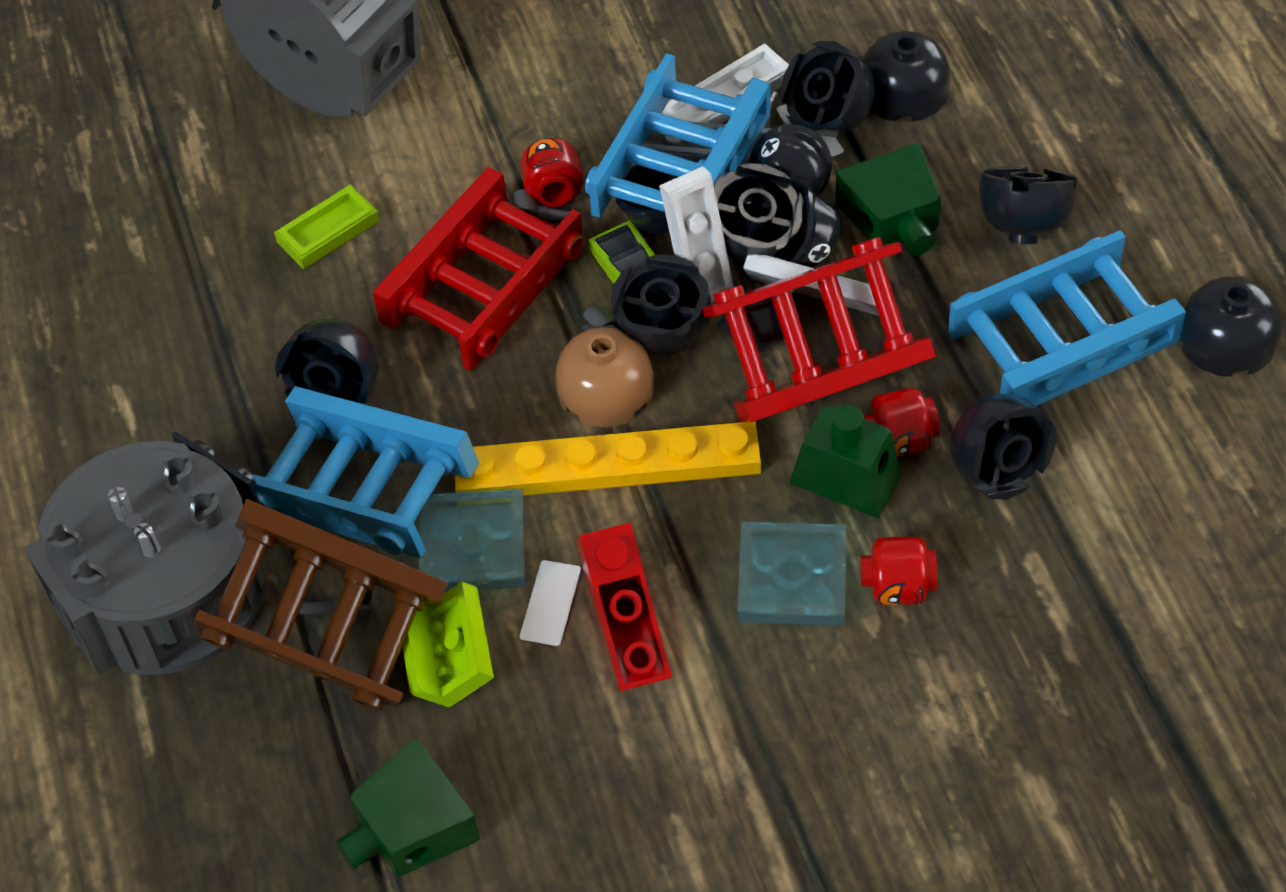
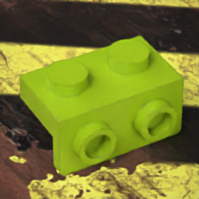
[402,581,494,708]

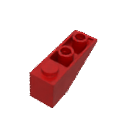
[576,522,672,691]

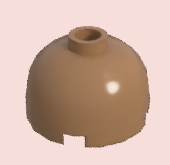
[555,326,655,428]

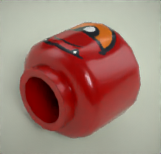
[520,138,584,207]
[864,388,940,457]
[860,537,937,605]

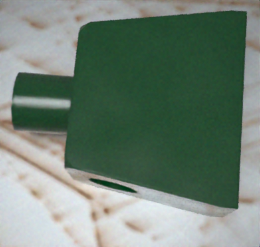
[835,142,941,256]
[790,405,900,519]
[335,738,480,876]

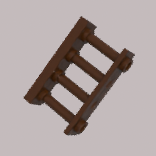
[192,498,448,711]

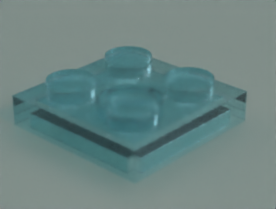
[419,489,526,592]
[737,522,846,626]

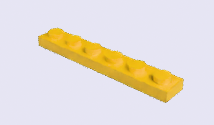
[455,421,761,502]

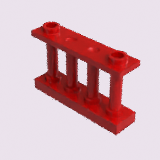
[372,167,584,371]
[702,237,936,423]

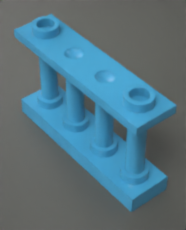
[585,53,770,218]
[948,230,1186,406]
[251,386,479,559]

